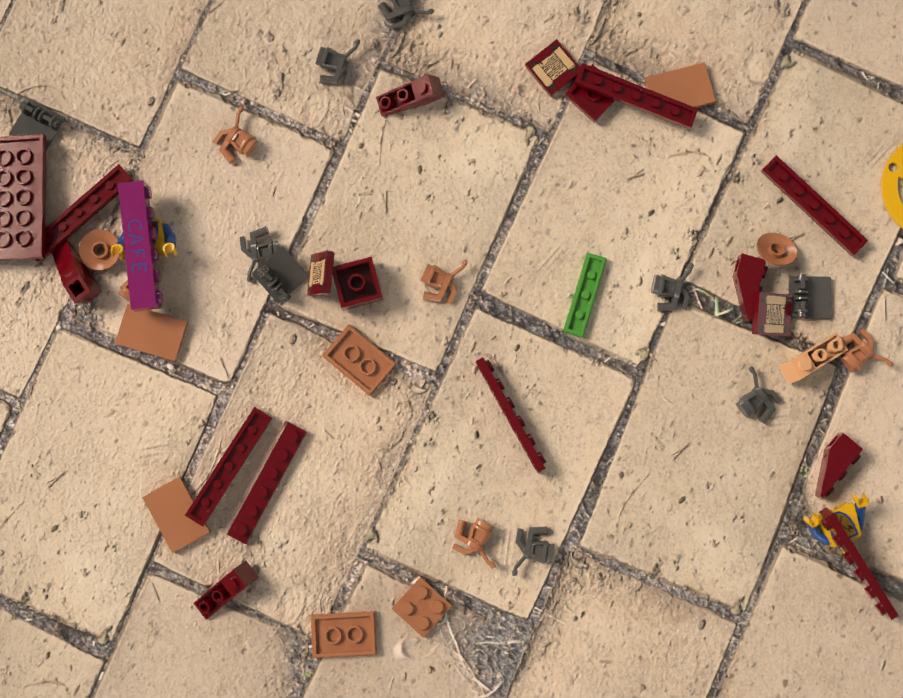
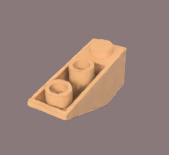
[778,332,848,384]

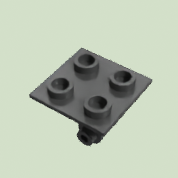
[9,99,65,151]
[251,246,309,304]
[789,274,831,318]

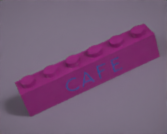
[118,180,163,312]

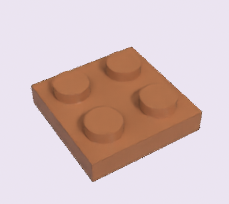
[392,576,452,638]

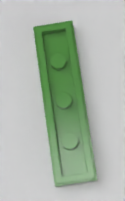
[563,252,607,338]

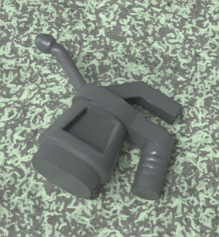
[378,0,434,30]
[315,39,360,85]
[240,226,280,283]
[651,263,694,311]
[736,366,782,424]
[512,526,554,576]

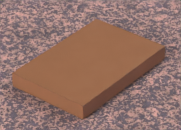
[644,62,716,118]
[115,304,188,362]
[322,324,397,396]
[142,476,211,553]
[311,611,377,658]

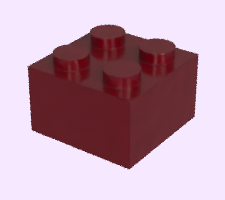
[332,256,384,311]

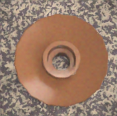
[79,229,120,271]
[756,233,797,266]

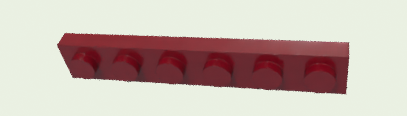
[574,63,698,130]
[760,155,868,256]
[35,164,134,263]
[475,357,546,473]
[185,407,273,527]
[227,422,307,544]
[819,507,899,620]

